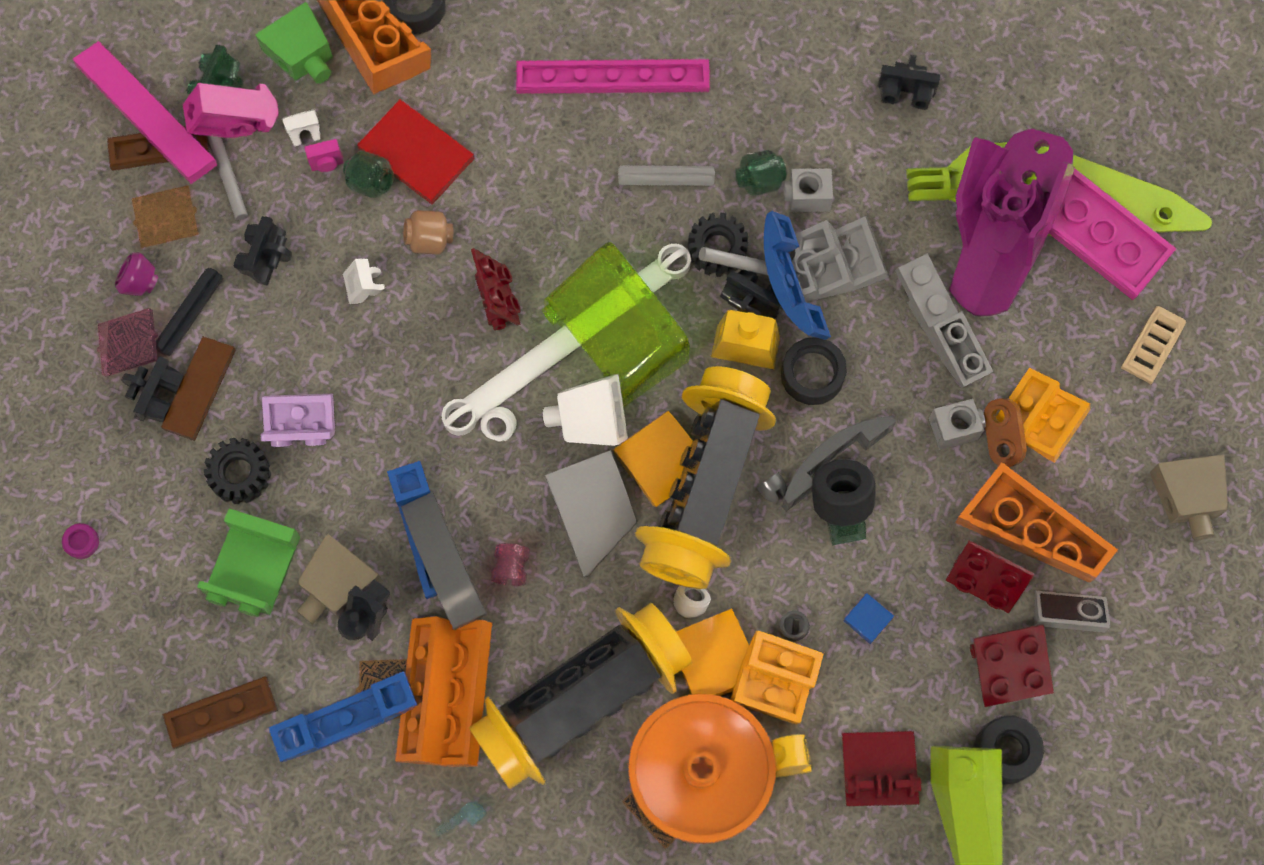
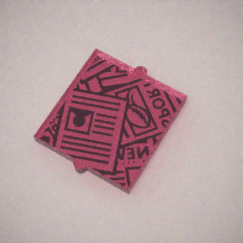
[97,308,158,376]

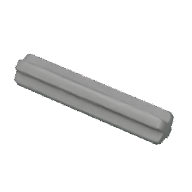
[618,165,715,186]

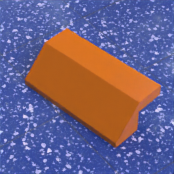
[395,616,492,767]

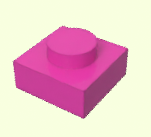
[304,139,344,172]

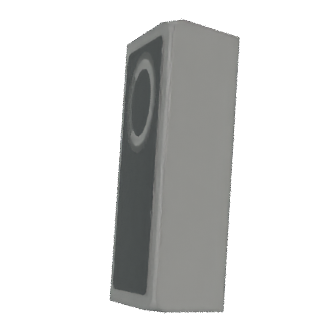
[1034,591,1110,633]

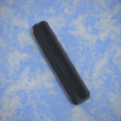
[154,268,223,356]

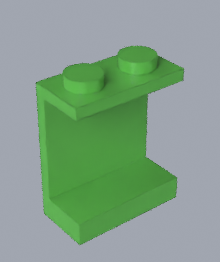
[197,508,300,617]

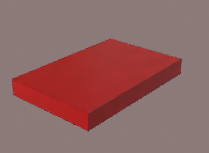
[357,99,475,205]

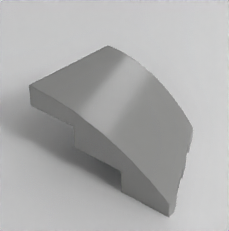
[792,217,889,302]
[545,450,637,577]

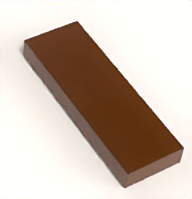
[107,126,209,171]
[161,336,236,441]
[162,676,278,749]

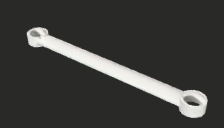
[442,244,691,436]

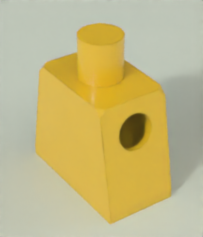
[711,310,780,369]

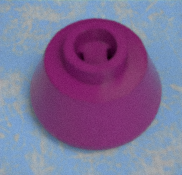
[115,252,158,296]

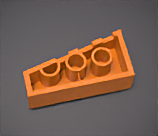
[317,0,431,95]
[955,463,1118,583]

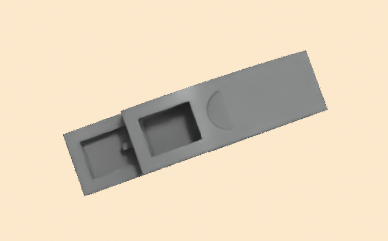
[895,253,993,387]

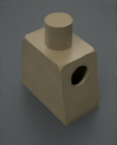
[1150,455,1228,540]
[297,534,383,625]

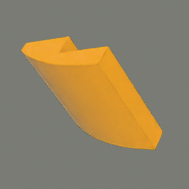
[996,368,1090,463]
[612,411,693,507]
[676,609,749,696]
[731,630,824,724]

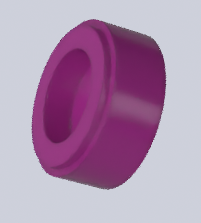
[62,523,99,559]

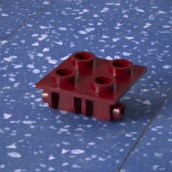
[471,248,521,331]
[945,540,1034,614]
[970,624,1054,707]
[842,731,922,807]

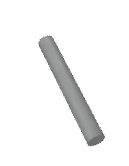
[207,136,248,221]
[699,247,768,275]

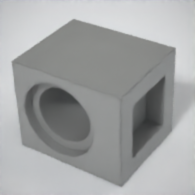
[784,168,833,212]
[929,399,986,450]

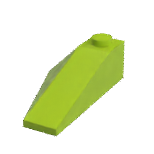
[931,746,1002,865]

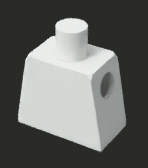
[543,374,628,446]

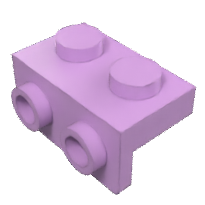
[261,394,335,447]

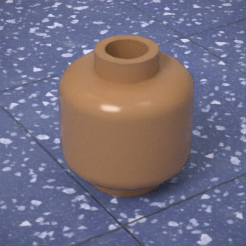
[403,210,453,255]

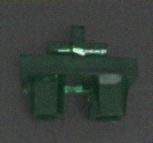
[186,45,244,95]

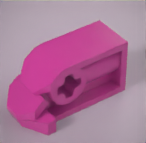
[183,83,279,138]

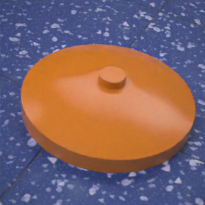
[629,694,776,844]

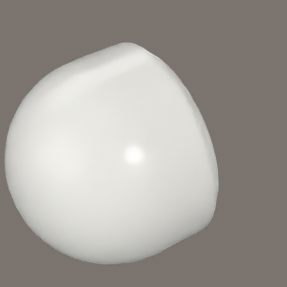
[481,407,517,441]
[674,585,711,619]

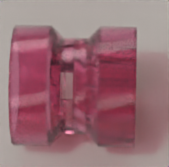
[491,543,530,586]

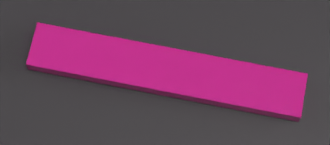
[73,41,217,184]
[516,59,710,94]

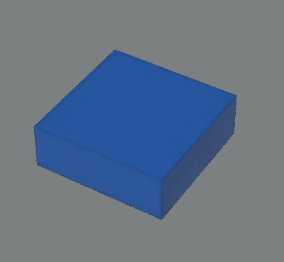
[843,593,894,644]

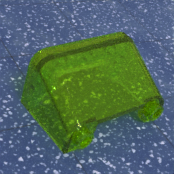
[542,241,690,408]

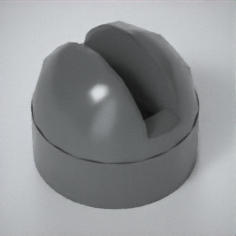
[756,472,787,502]
[780,610,810,641]

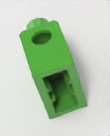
[255,2,333,83]

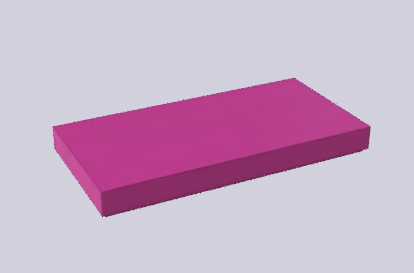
[1049,168,1176,300]

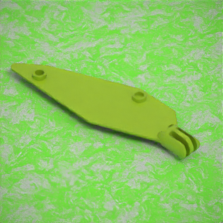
[906,142,1212,236]

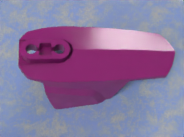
[949,129,1075,317]

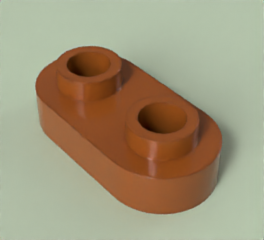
[984,398,1027,467]

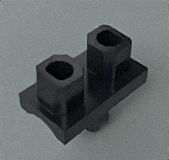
[877,54,941,110]
[233,216,292,286]
[720,269,781,320]
[121,356,184,422]
[337,579,390,641]

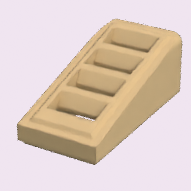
[1121,306,1186,384]

